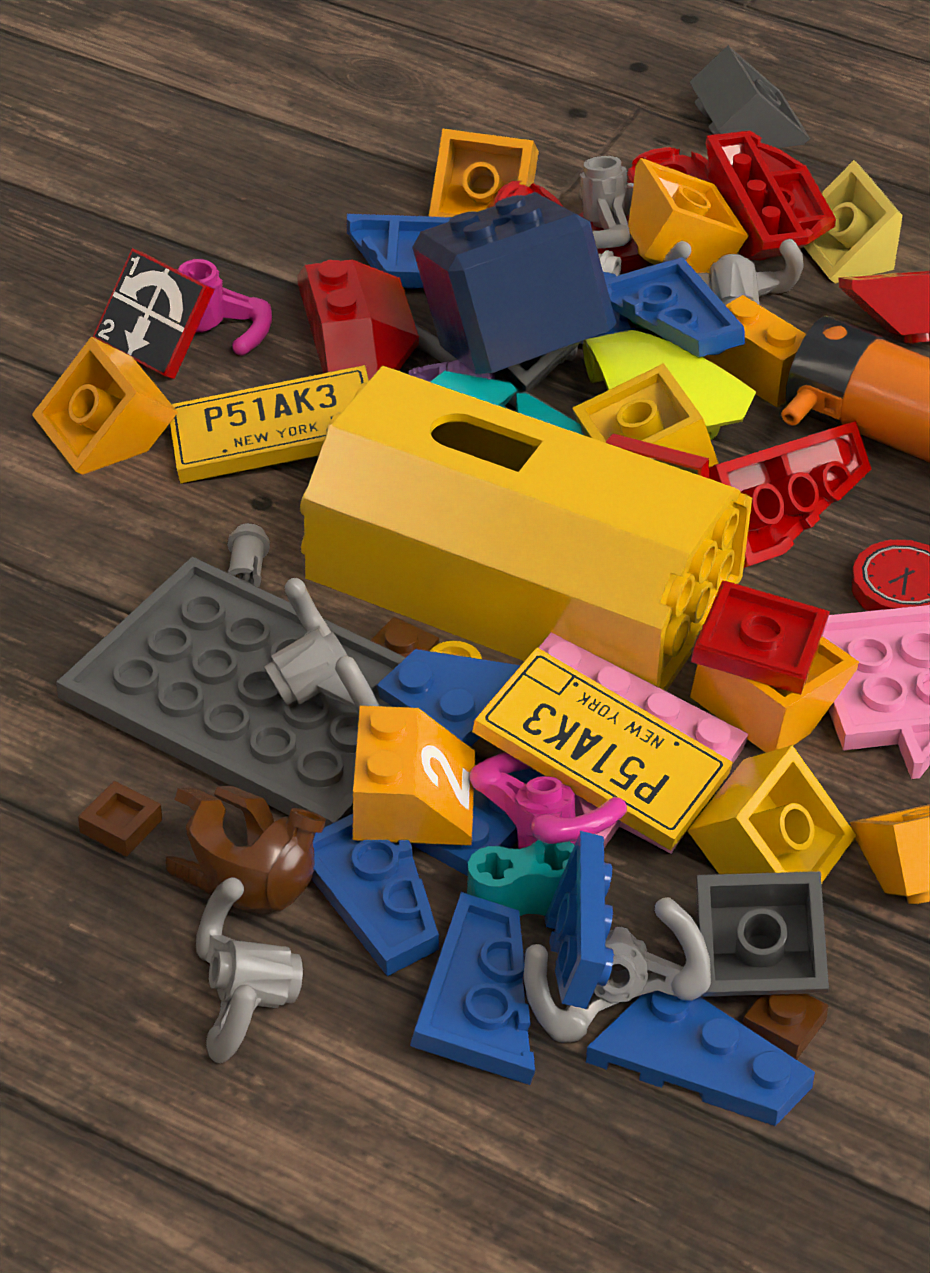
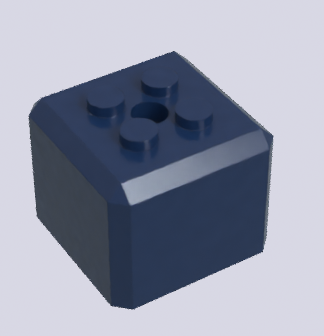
[412,192,616,374]

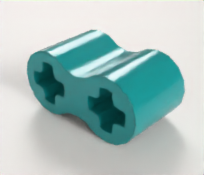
[467,840,574,916]

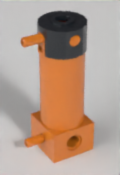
[781,316,930,463]

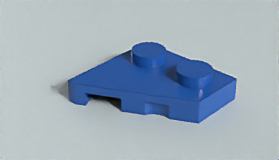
[377,649,521,747]

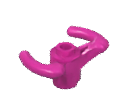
[178,259,272,356]
[469,752,627,849]

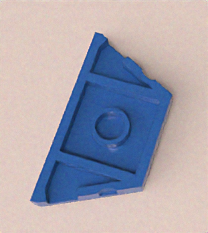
[347,214,452,289]

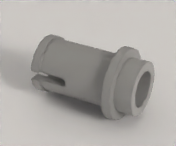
[227,523,270,587]

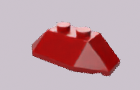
[706,130,836,260]
[297,260,419,381]
[839,270,930,343]

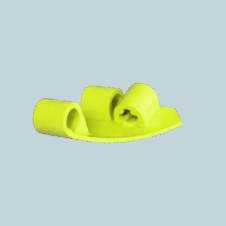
[583,330,756,440]

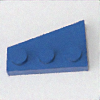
[312,814,439,976]
[586,990,815,1126]

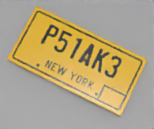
[170,365,369,483]
[472,647,733,851]

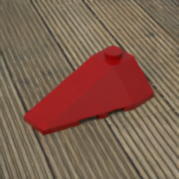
[709,421,871,568]

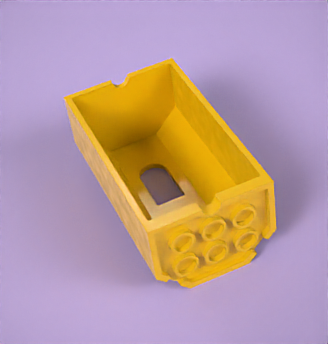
[300,366,752,691]

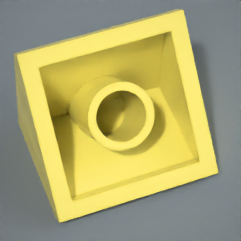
[804,160,903,283]

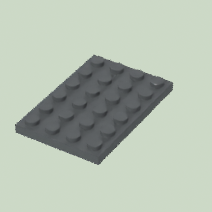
[56,557,406,828]

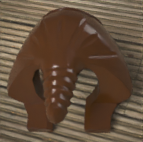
[166,786,326,914]

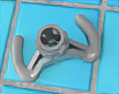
[579,156,634,248]
[662,239,804,305]
[264,578,379,713]
[196,878,303,1063]
[523,897,711,1043]

